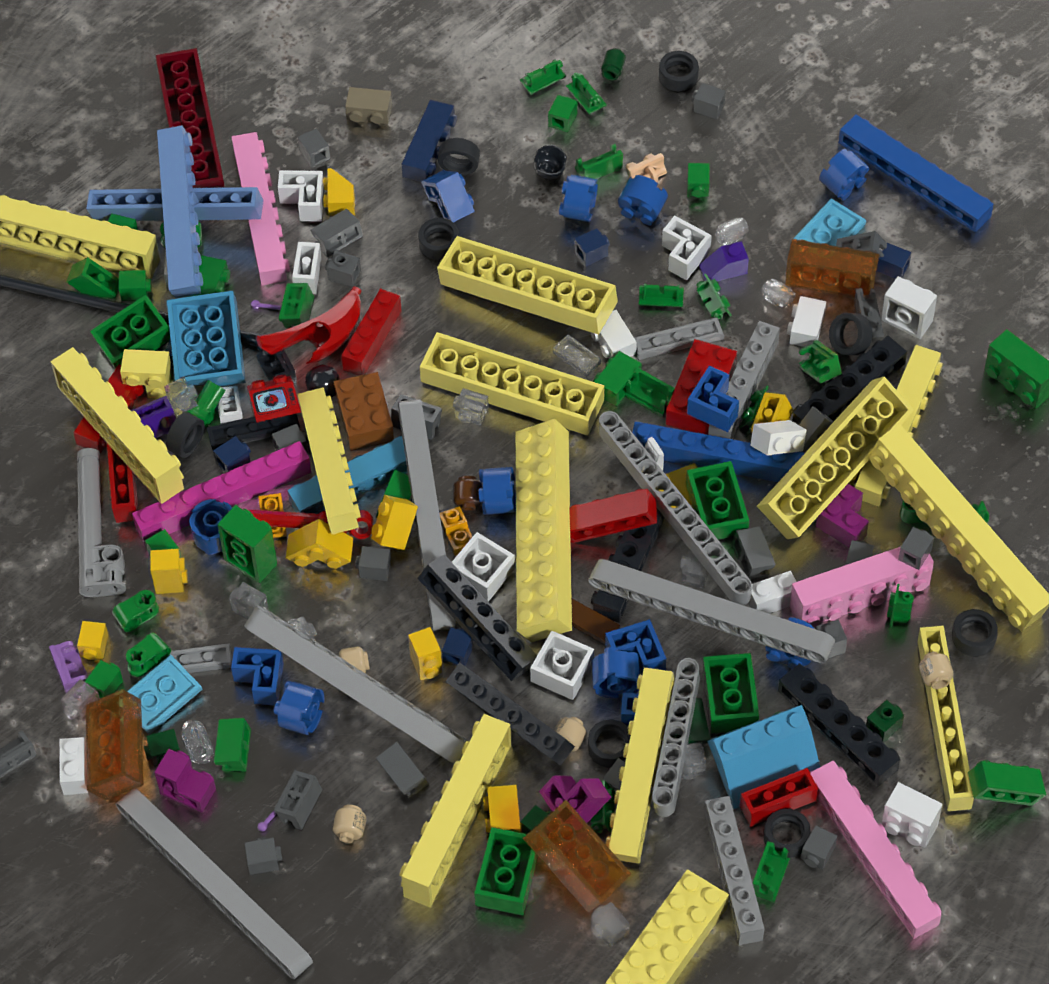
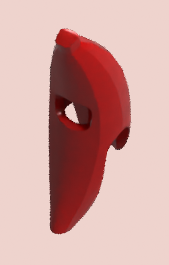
[256,286,362,364]

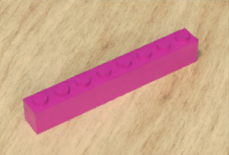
[132,441,312,545]

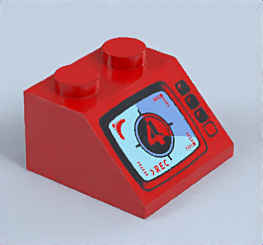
[247,375,301,422]

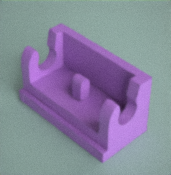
[49,641,88,696]

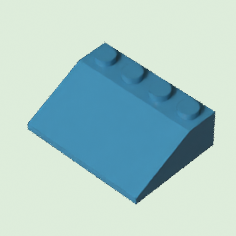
[167,291,246,386]
[707,705,820,809]

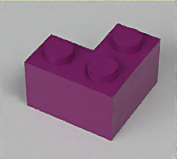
[816,484,869,548]
[154,749,216,813]
[539,775,611,829]

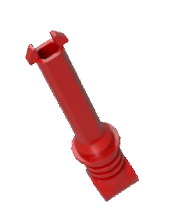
[247,509,374,539]

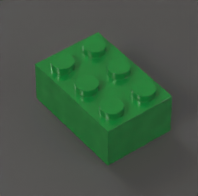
[90,295,170,369]
[984,329,1049,409]
[685,461,750,541]
[217,505,277,584]
[702,653,760,734]
[474,827,540,915]

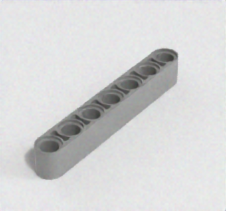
[652,658,700,817]

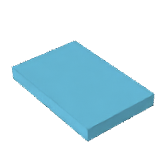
[792,198,866,266]
[117,654,203,735]

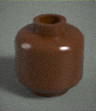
[453,476,483,511]

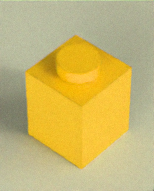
[77,621,109,660]

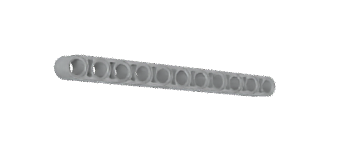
[398,399,457,631]
[599,411,752,605]
[588,559,835,664]
[244,605,468,763]
[116,788,313,980]

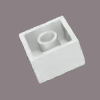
[881,276,937,339]
[452,532,515,602]
[530,631,594,700]
[882,782,943,848]

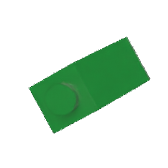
[66,257,119,299]

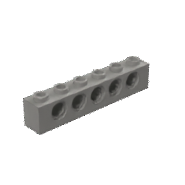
[708,321,780,439]
[704,796,764,945]

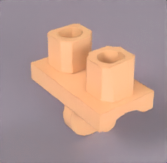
[626,153,667,183]

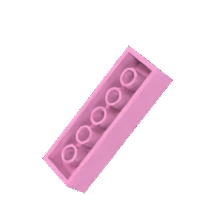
[790,547,934,627]

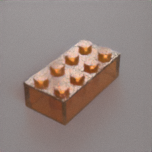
[785,239,880,298]
[85,689,144,800]
[523,800,631,913]

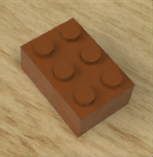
[334,372,394,451]

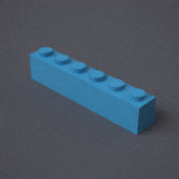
[287,436,408,514]

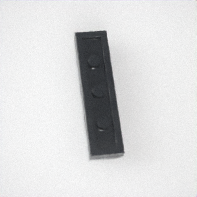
[207,413,300,451]

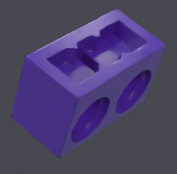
[130,396,177,438]

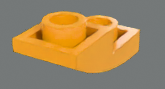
[258,493,287,538]
[439,506,473,556]

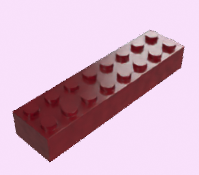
[155,48,225,188]

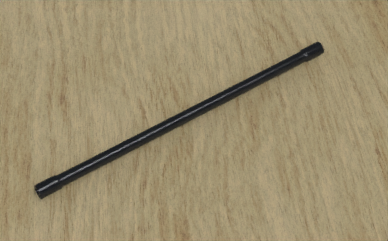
[0,274,264,347]

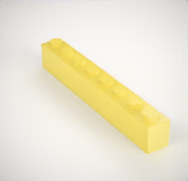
[855,345,943,507]
[298,387,361,534]
[917,626,974,811]
[605,668,675,864]

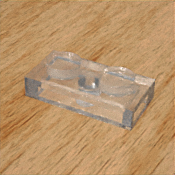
[553,335,601,378]

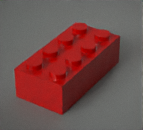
[666,339,737,435]

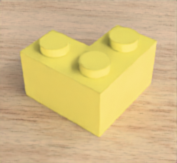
[120,349,173,400]

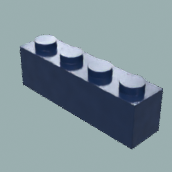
[401,100,457,182]

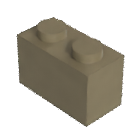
[345,87,392,124]

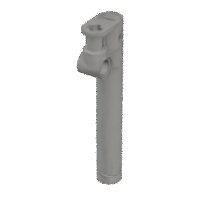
[77,448,126,597]

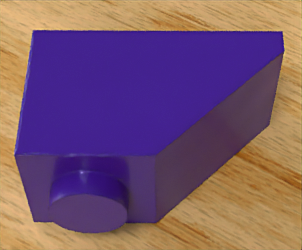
[699,241,749,281]

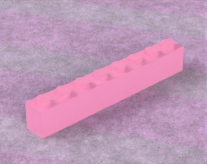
[231,132,290,286]
[810,760,942,939]

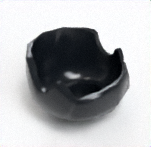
[534,145,567,180]
[305,364,340,397]

